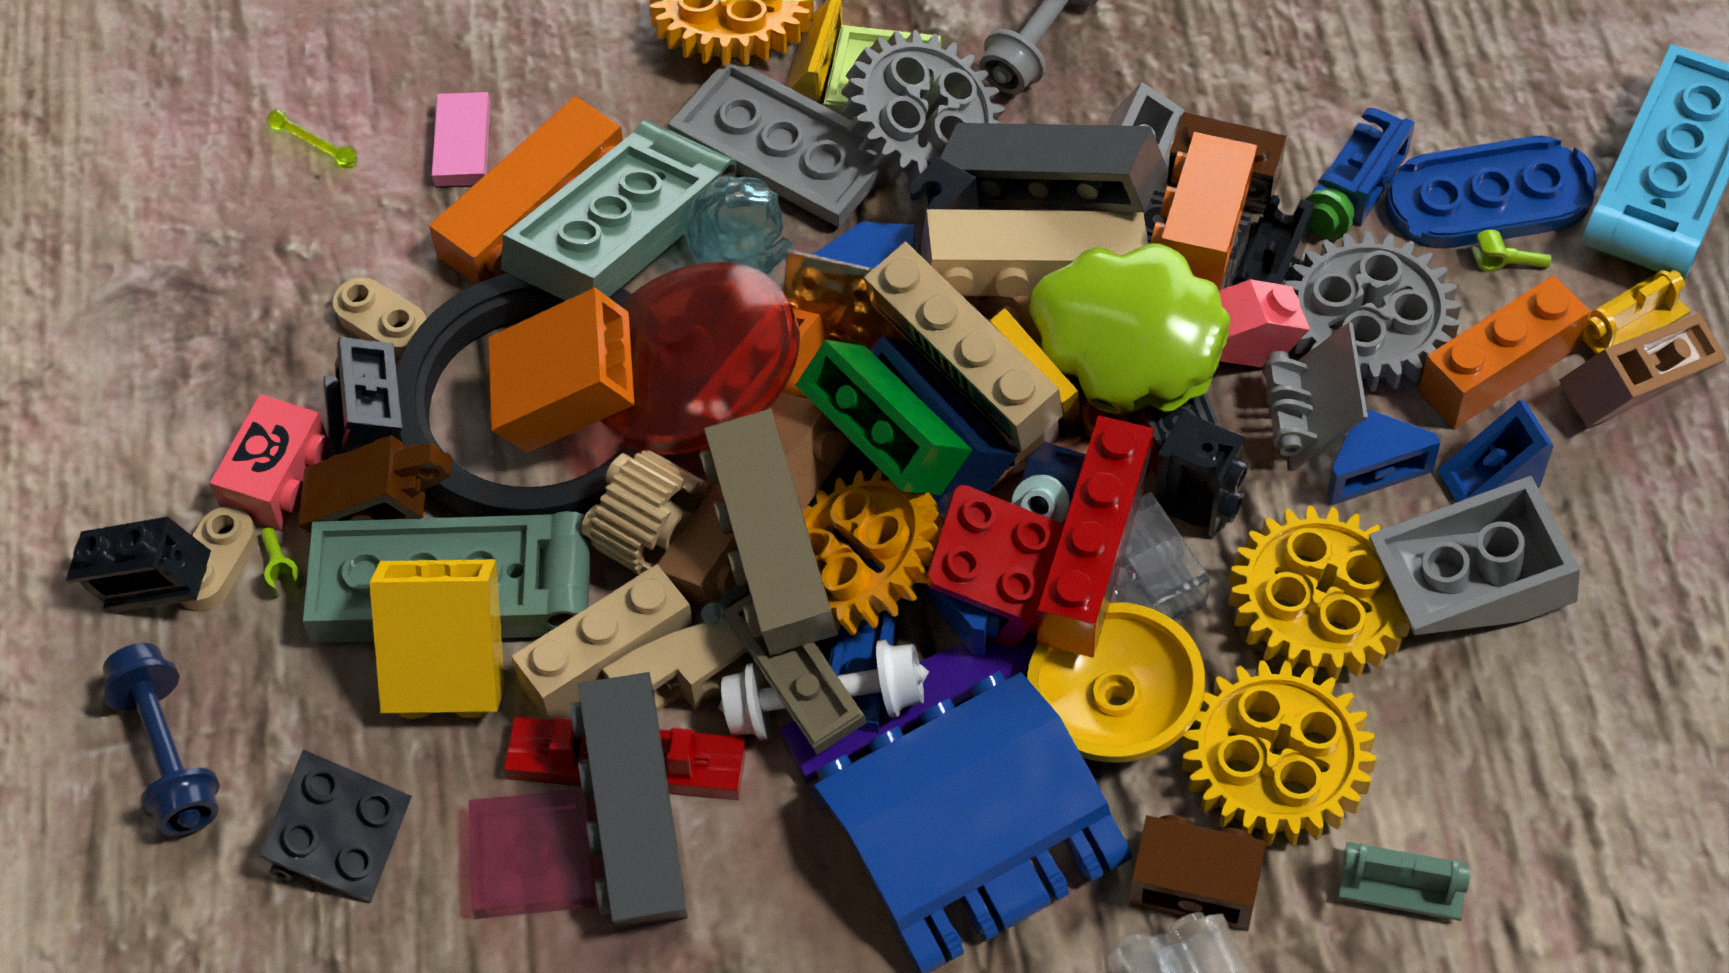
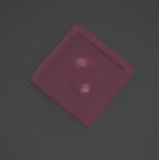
[469,789,595,919]

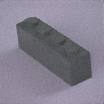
[940,123,1166,212]
[570,672,688,929]

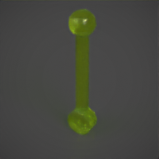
[267,109,358,169]

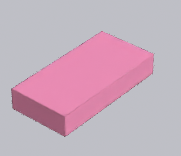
[432,92,491,187]

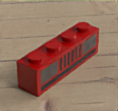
[1037,415,1154,658]

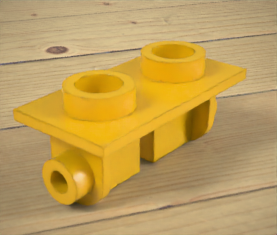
[1582,270,1691,354]

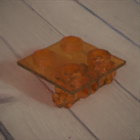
[782,249,895,350]

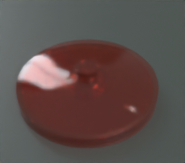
[600,262,800,455]

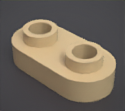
[333,278,426,359]
[180,506,258,611]

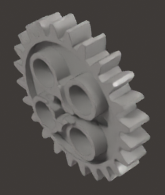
[841,30,1005,186]
[1285,231,1461,391]

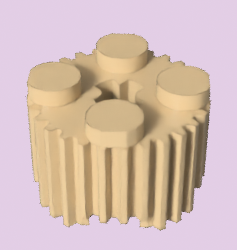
[582,450,709,575]

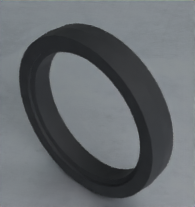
[396,273,683,517]

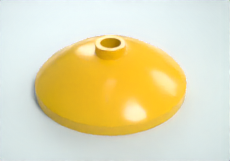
[1027,603,1205,762]

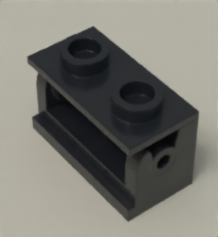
[323,337,402,457]
[1152,411,1249,539]
[65,516,211,613]

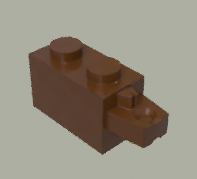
[299,435,452,533]

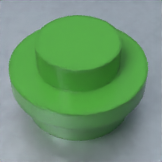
[1305,188,1354,240]

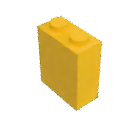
[369,559,505,719]

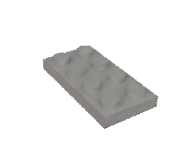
[668,58,892,228]

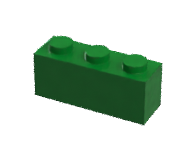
[795,340,972,495]

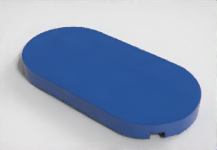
[1386,136,1597,248]

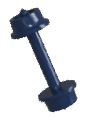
[101,643,220,836]

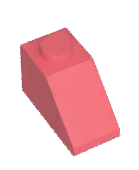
[1219,279,1310,367]

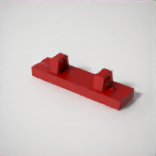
[504,717,747,800]

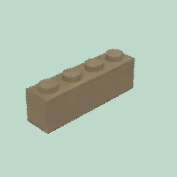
[700,408,838,655]

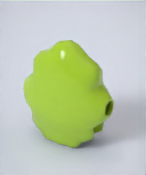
[1029,243,1231,414]

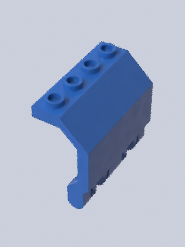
[808,670,1132,973]

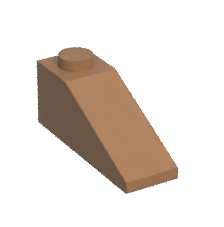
[1559,312,1727,428]

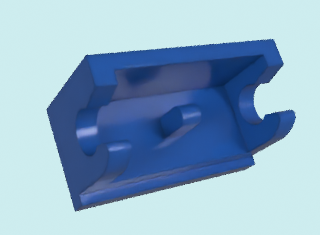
[1311,108,1415,226]

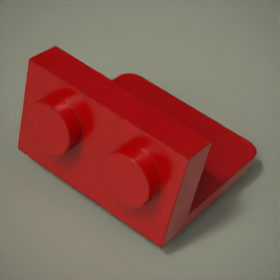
[926,485,1064,649]

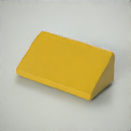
[785,0,843,103]

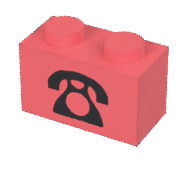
[210,394,329,531]

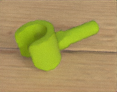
[1471,230,1551,272]
[261,527,303,596]

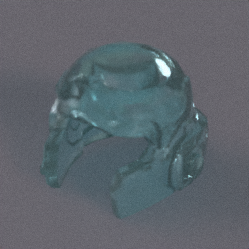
[684,176,794,283]

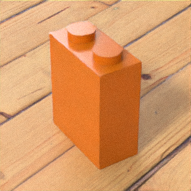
[487,287,634,453]

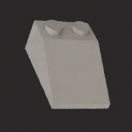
[1369,476,1580,635]

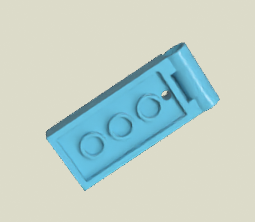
[1581,44,1729,282]

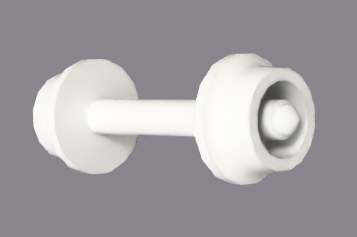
[718,640,929,740]

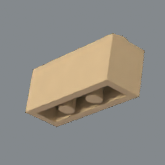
[511,564,693,720]

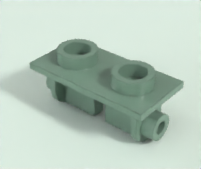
[1338,842,1470,921]

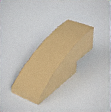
[602,618,755,712]

